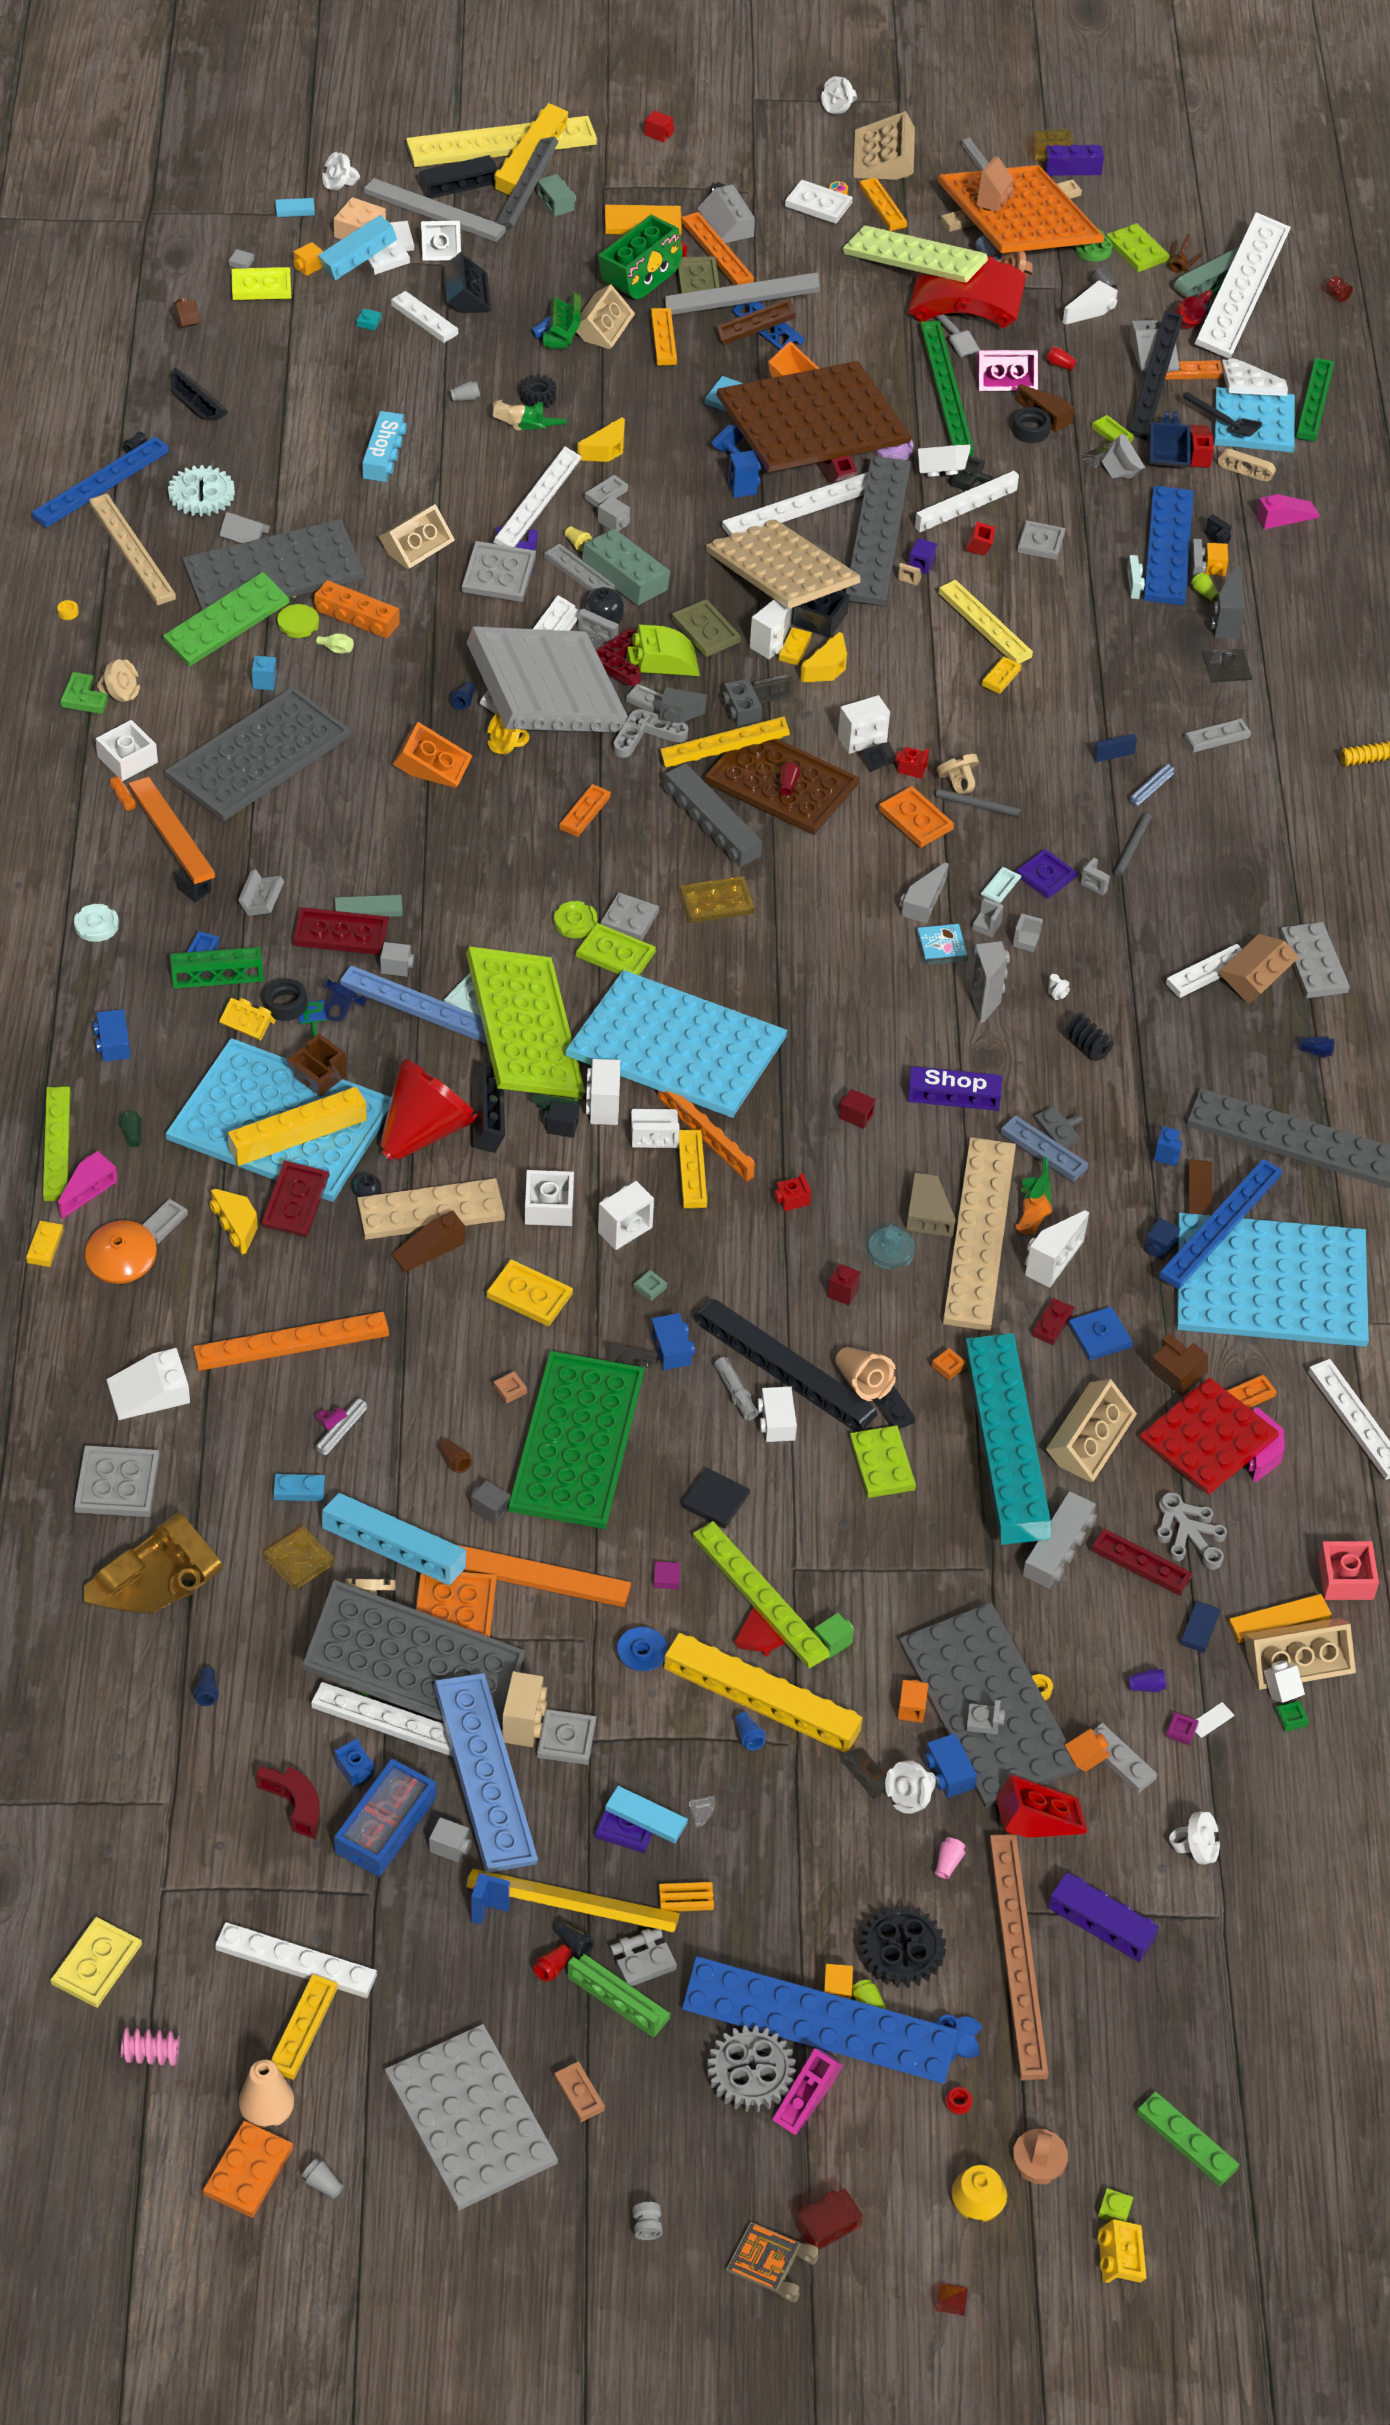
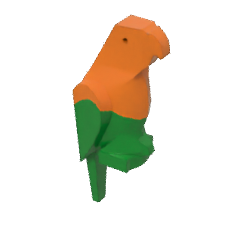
[1015,1157,1052,1235]

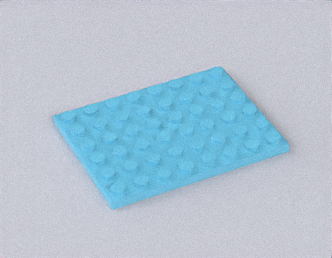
[566,970,787,1118]
[166,1038,391,1202]
[1177,1213,1369,1347]

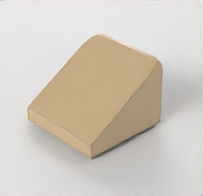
[898,563,922,586]

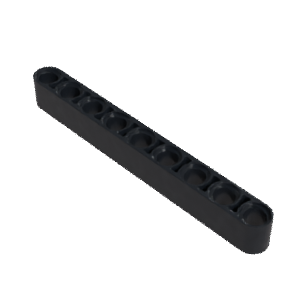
[694,1299,877,1432]

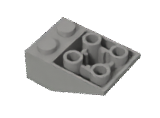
[1129,320,1180,373]

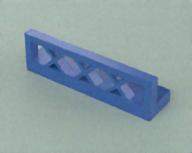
[733,301,806,349]

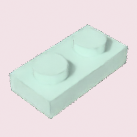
[1127,555,1144,599]

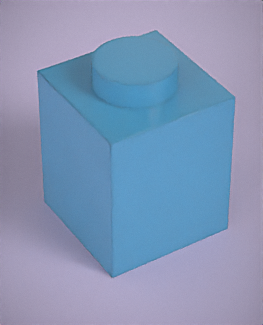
[252,656,277,690]

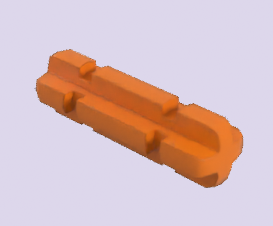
[110,776,136,811]

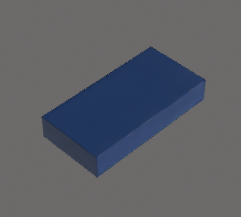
[1093,734,1137,763]
[1180,1601,1221,1653]

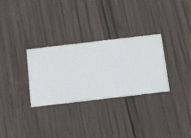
[1196,1702,1235,1738]

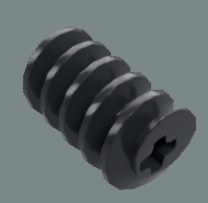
[1065,1012,1114,1061]

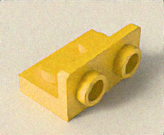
[219,998,276,1041]
[1097,2219,1147,2283]

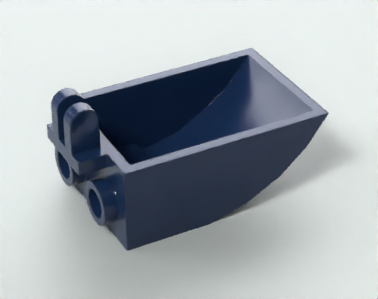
[1147,410,1190,467]

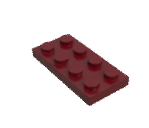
[293,907,389,955]

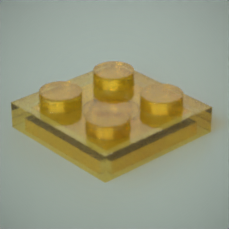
[264,1526,335,1590]

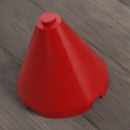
[380,1059,478,1161]

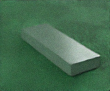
[335,895,403,917]

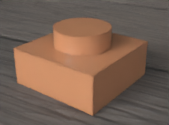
[494,1371,527,1404]

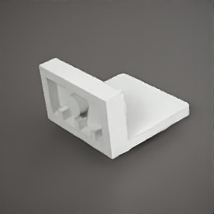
[631,1109,679,1148]

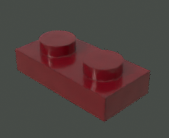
[1032,1298,1075,1346]

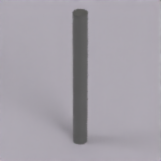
[936,789,1021,817]
[1115,813,1152,876]

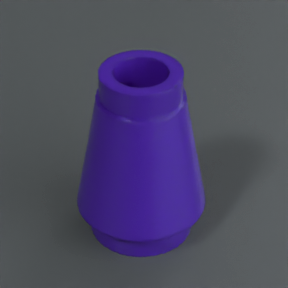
[1128,1667,1166,1693]

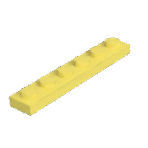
[939,580,1033,664]

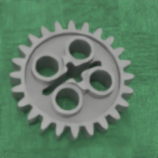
[707,2025,796,2112]

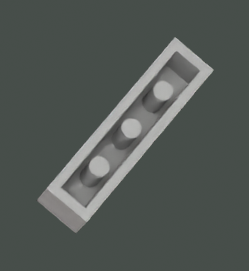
[1023,1491,1097,1589]

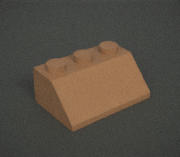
[1218,934,1299,1004]

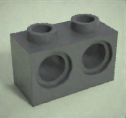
[721,678,762,727]

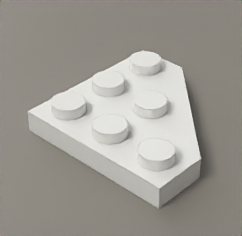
[1221,358,1288,396]

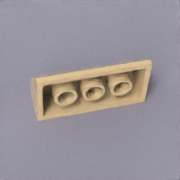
[1046,1379,1137,1482]
[1244,1618,1356,1690]

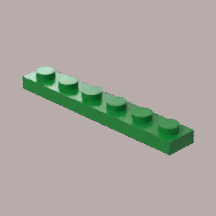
[1296,358,1334,442]

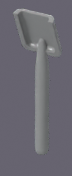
[935,314,981,359]

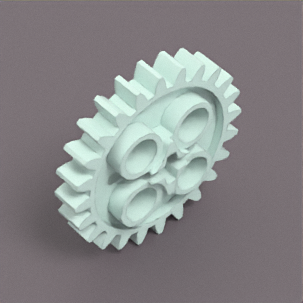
[168,465,235,517]

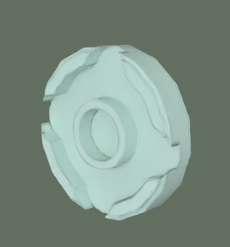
[74,904,119,942]

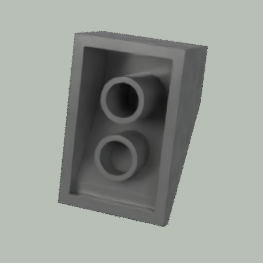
[1210,566,1246,639]

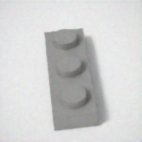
[1093,1723,1157,1794]

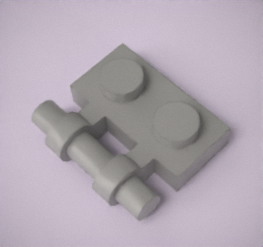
[609,1929,677,1987]

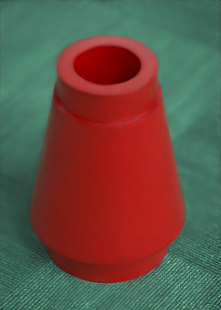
[1046,346,1077,371]
[533,1944,572,1982]

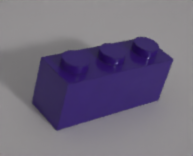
[1044,144,1104,176]

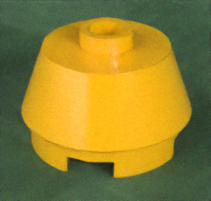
[952,2165,1007,2222]

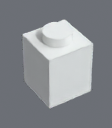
[1264,1661,1305,1703]

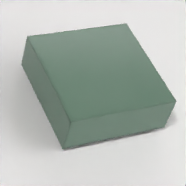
[634,1270,667,1301]

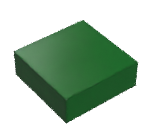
[1275,1700,1309,1732]

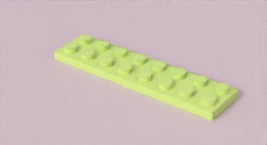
[843,225,988,283]

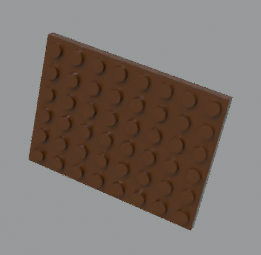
[716,361,912,472]

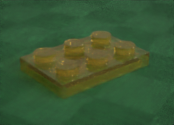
[680,876,755,923]

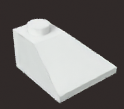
[421,221,461,261]

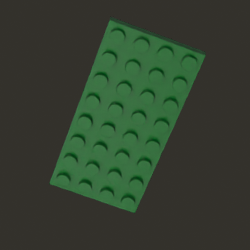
[509,1351,645,1529]

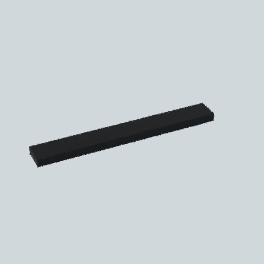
[1129,310,1183,440]

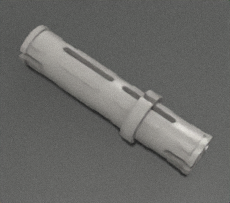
[714,1357,759,1421]

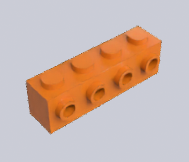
[314,580,400,639]

